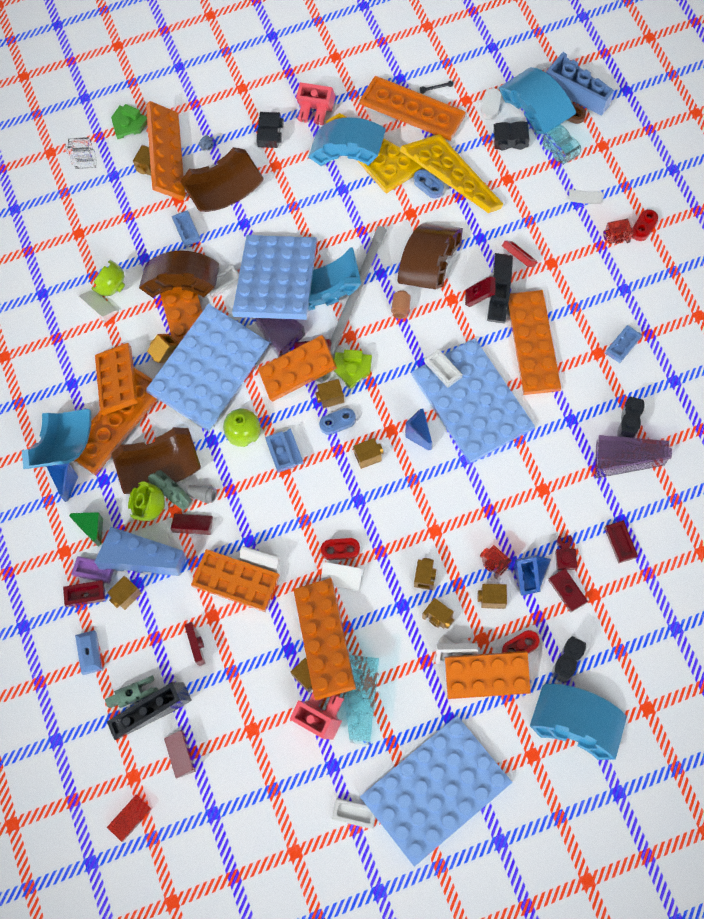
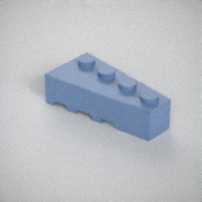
[546,51,614,116]
[94,527,187,576]

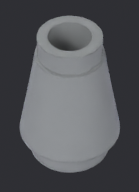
[187,485,217,504]

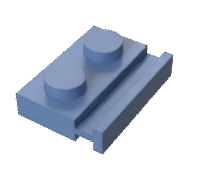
[265,428,304,473]

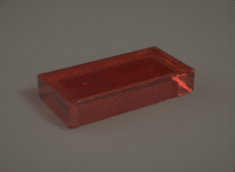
[106,794,152,842]

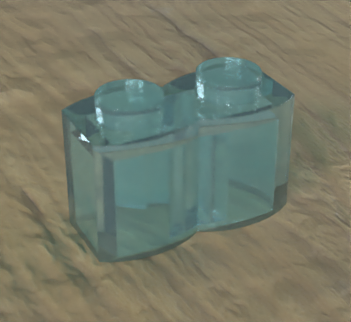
[542,124,581,165]

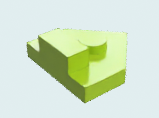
[334,349,372,389]

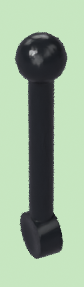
[420,80,454,94]

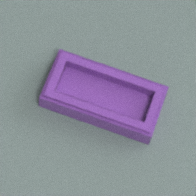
[71,556,114,584]

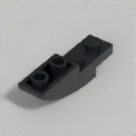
[487,253,513,324]

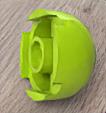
[91,259,125,296]
[223,408,261,447]
[128,482,165,521]

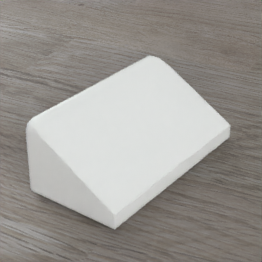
[78,290,118,323]
[240,546,281,573]
[321,562,363,591]

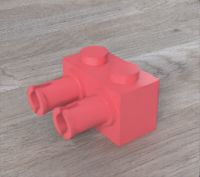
[296,82,336,125]
[289,692,345,740]

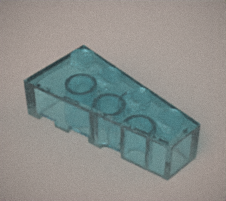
[343,655,380,745]

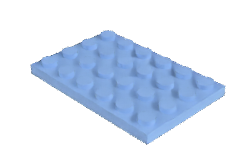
[232,235,317,320]
[146,304,270,432]
[411,338,535,464]
[360,716,513,867]

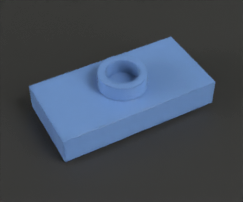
[171,210,201,247]
[605,325,642,364]

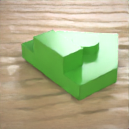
[111,104,147,140]

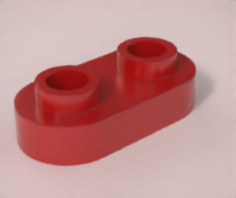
[631,209,658,241]
[321,538,360,561]
[501,630,540,654]

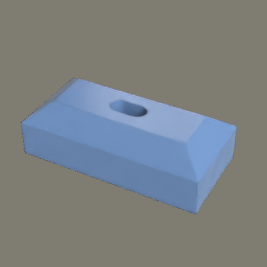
[75,630,103,675]

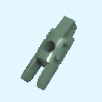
[148,470,193,511]
[105,675,158,708]

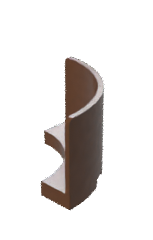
[180,147,264,212]
[397,223,463,290]
[139,250,220,298]
[111,427,201,494]

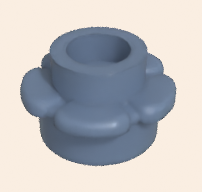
[198,135,214,151]

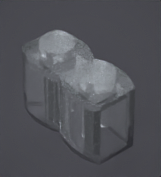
[65,137,97,169]

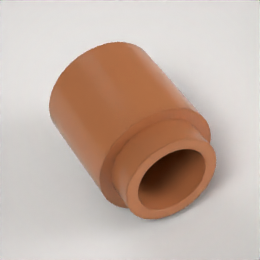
[391,290,411,319]

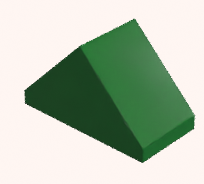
[69,512,103,547]

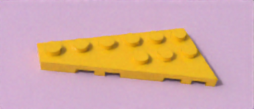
[326,113,425,194]
[400,134,503,213]

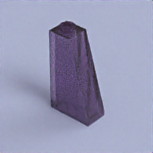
[251,318,306,358]
[595,435,672,478]

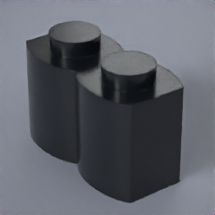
[256,111,284,148]
[493,121,530,151]
[617,396,645,442]
[552,636,586,684]

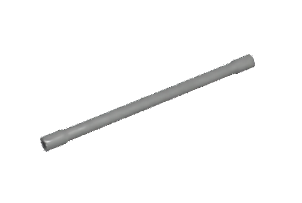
[315,226,387,383]

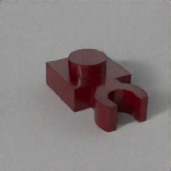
[555,535,578,570]

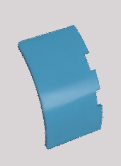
[499,67,576,134]
[308,117,386,167]
[308,247,361,311]
[22,409,91,469]
[530,684,627,760]

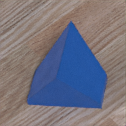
[405,408,432,451]
[46,463,79,502]
[513,555,551,596]

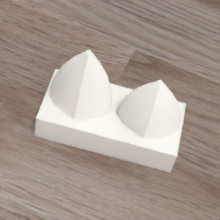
[435,635,478,664]

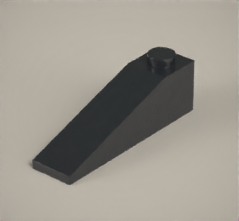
[107,682,192,740]

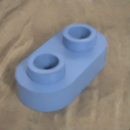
[414,170,444,199]
[319,408,356,435]

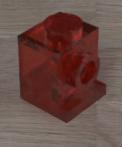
[603,218,633,244]
[480,545,512,580]

